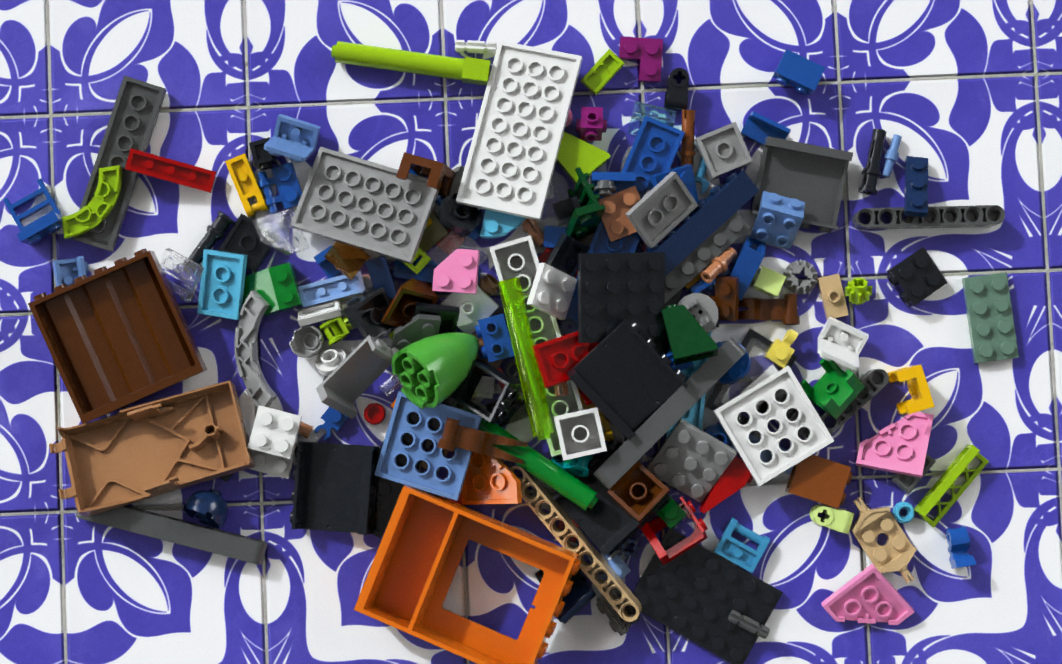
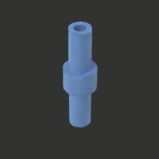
[881,134,902,178]

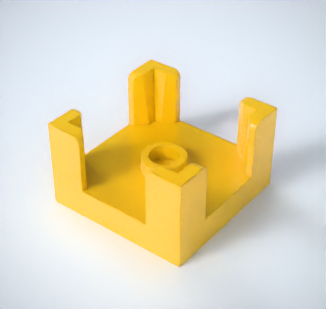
[887,364,935,414]

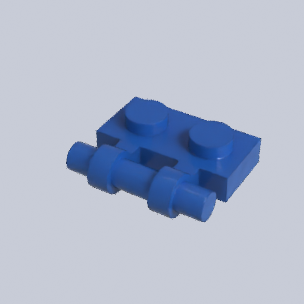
[257,162,303,214]

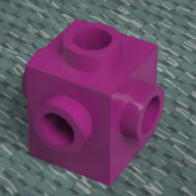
[576,107,607,142]

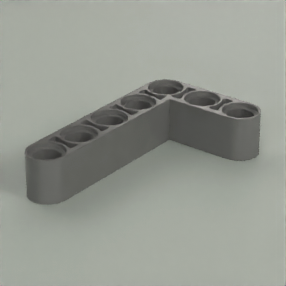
[775,369,889,440]

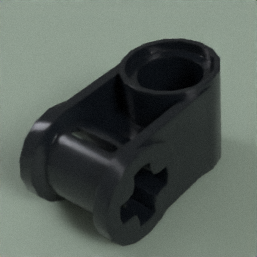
[664,68,689,111]

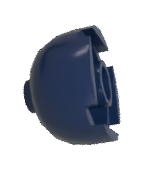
[182,488,228,529]

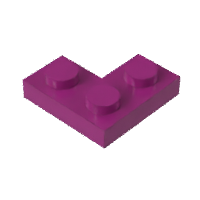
[619,36,663,83]

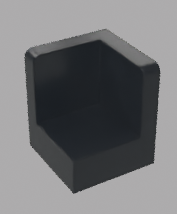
[552,196,581,224]

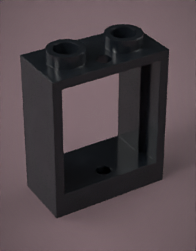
[452,359,521,423]

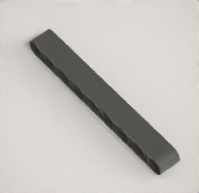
[593,337,747,490]
[75,505,268,565]

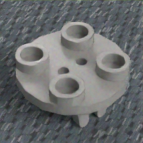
[678,293,718,333]

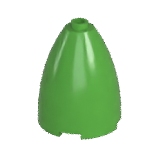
[392,332,479,409]

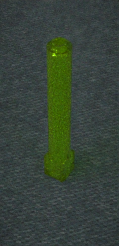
[498,277,554,441]

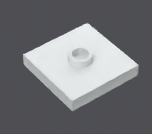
[439,285,499,334]

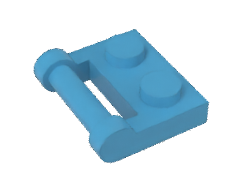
[713,517,770,573]

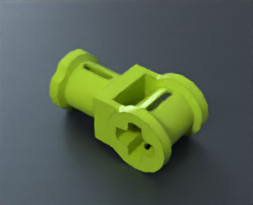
[319,316,353,346]

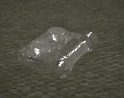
[160,248,204,303]

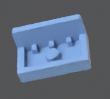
[52,256,89,287]

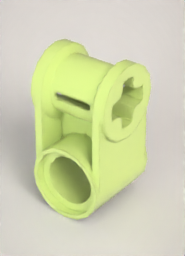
[809,505,854,534]

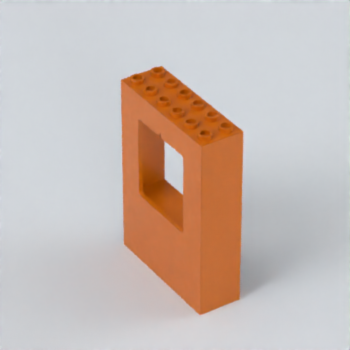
[354,485,582,664]

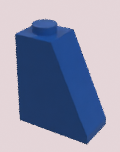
[727,235,766,301]

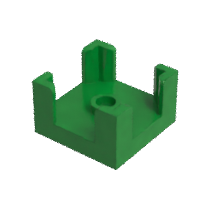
[800,359,865,419]

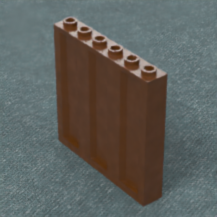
[28,248,207,424]

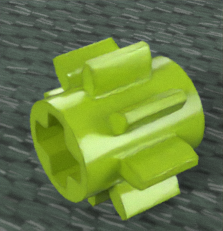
[845,278,873,305]

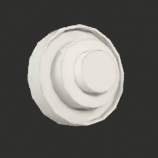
[315,347,347,376]

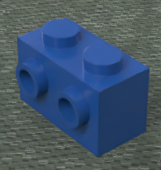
[772,49,825,95]
[475,314,514,363]

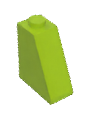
[556,131,611,185]

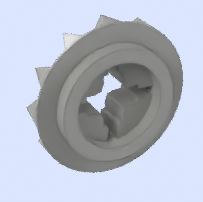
[783,260,818,294]

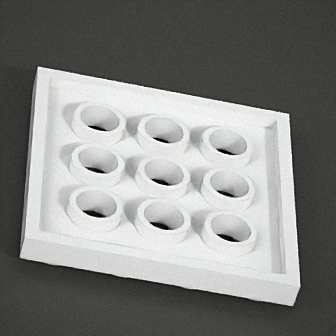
[713,366,834,486]

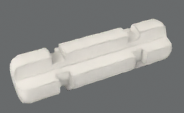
[455,40,497,54]

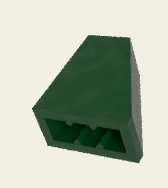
[662,304,718,365]

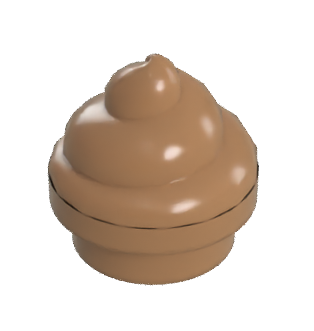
[479,274,500,295]

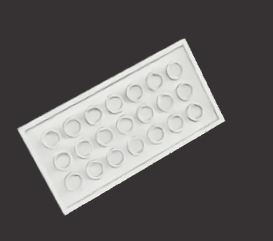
[456,40,583,221]

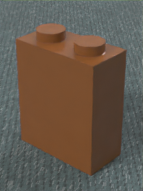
[785,454,853,509]

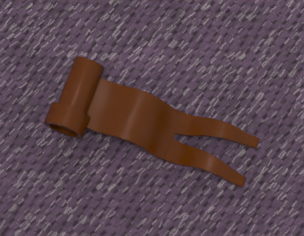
[738,294,800,325]
[437,417,528,464]

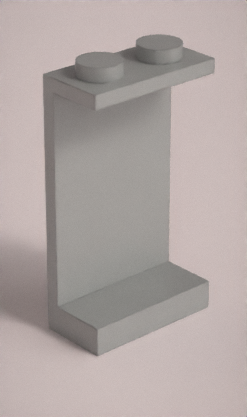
[316,335,399,419]

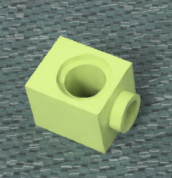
[751,266,786,298]

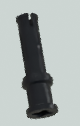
[858,129,887,195]
[183,210,235,272]

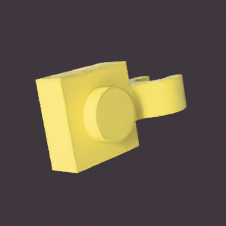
[764,329,799,369]

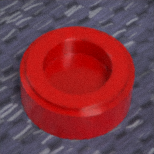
[364,403,386,425]

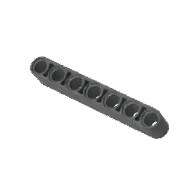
[852,205,1005,230]

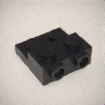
[886,247,947,307]
[343,286,398,339]

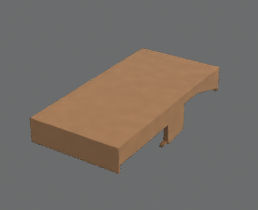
[49,380,255,517]

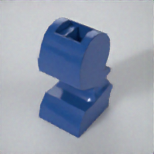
[946,526,977,569]

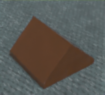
[607,461,670,523]

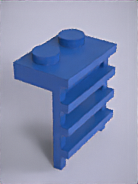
[3,178,63,245]

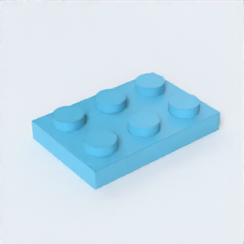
[197,249,248,320]

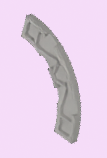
[234,290,277,408]

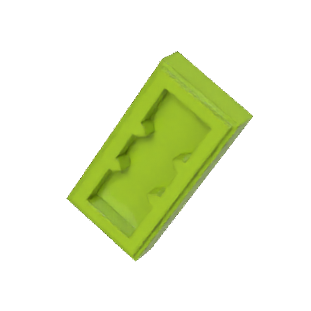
[580,49,625,96]

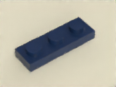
[904,156,928,218]

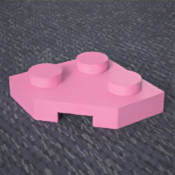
[432,249,480,294]

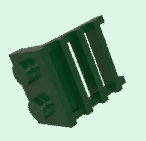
[566,167,606,238]

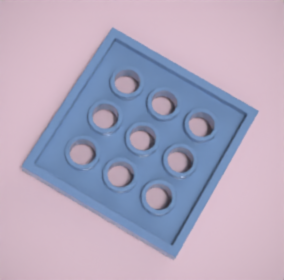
[374,391,482,501]

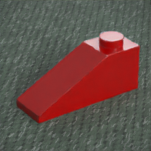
[698,456,753,513]

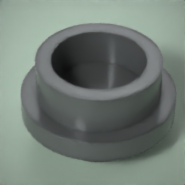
[594,180,616,197]

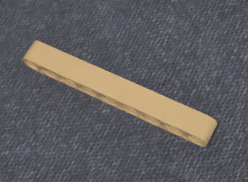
[510,464,642,622]

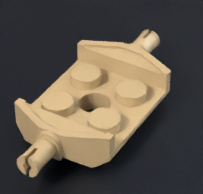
[851,497,917,583]

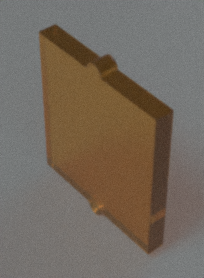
[324,241,370,280]

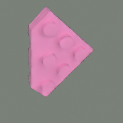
[856,412,934,478]
[821,563,914,625]

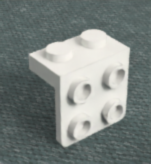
[817,316,869,371]

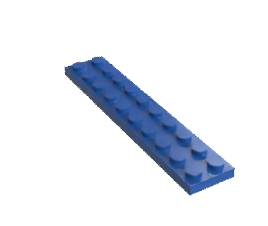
[566,115,685,322]

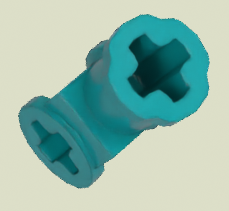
[550,454,593,477]

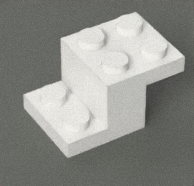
[247,405,302,479]

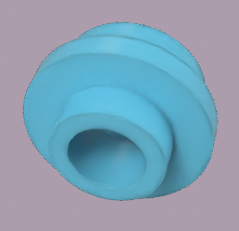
[892,502,915,523]

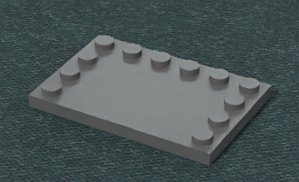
[290,147,441,264]

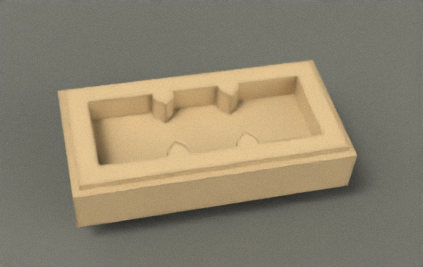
[817,273,849,320]

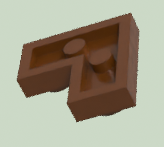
[698,275,739,321]

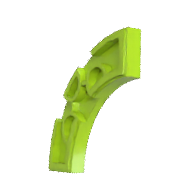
[61,165,123,239]

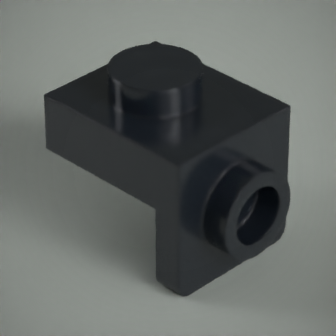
[249,137,277,171]

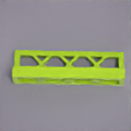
[914,444,989,527]

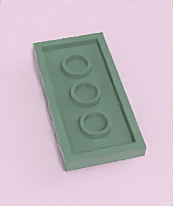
[962,272,1019,363]

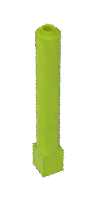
[331,41,491,86]

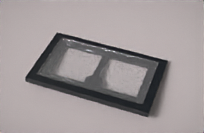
[704,328,797,434]

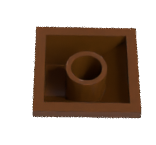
[381,278,439,327]

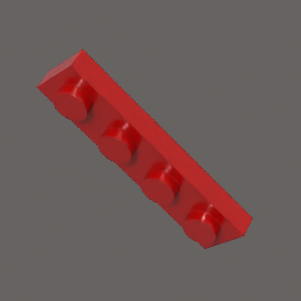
[125,148,216,193]

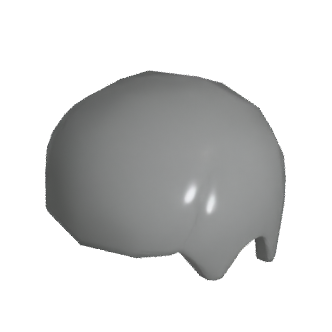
[289,325,324,358]

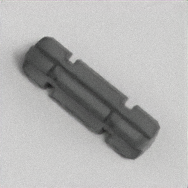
[728,610,770,639]

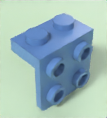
[264,114,321,163]
[750,191,805,249]

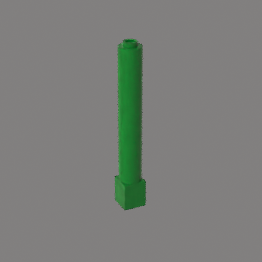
[462,406,599,511]

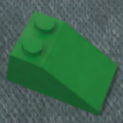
[242,262,303,317]

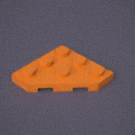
[461,452,522,505]

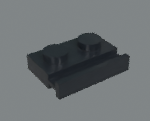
[546,233,590,277]

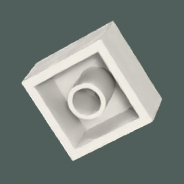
[554,407,607,461]

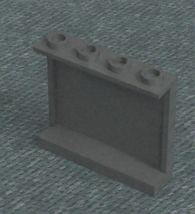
[750,136,853,233]

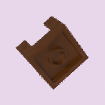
[396,152,456,197]

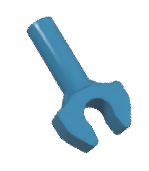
[694,155,710,195]

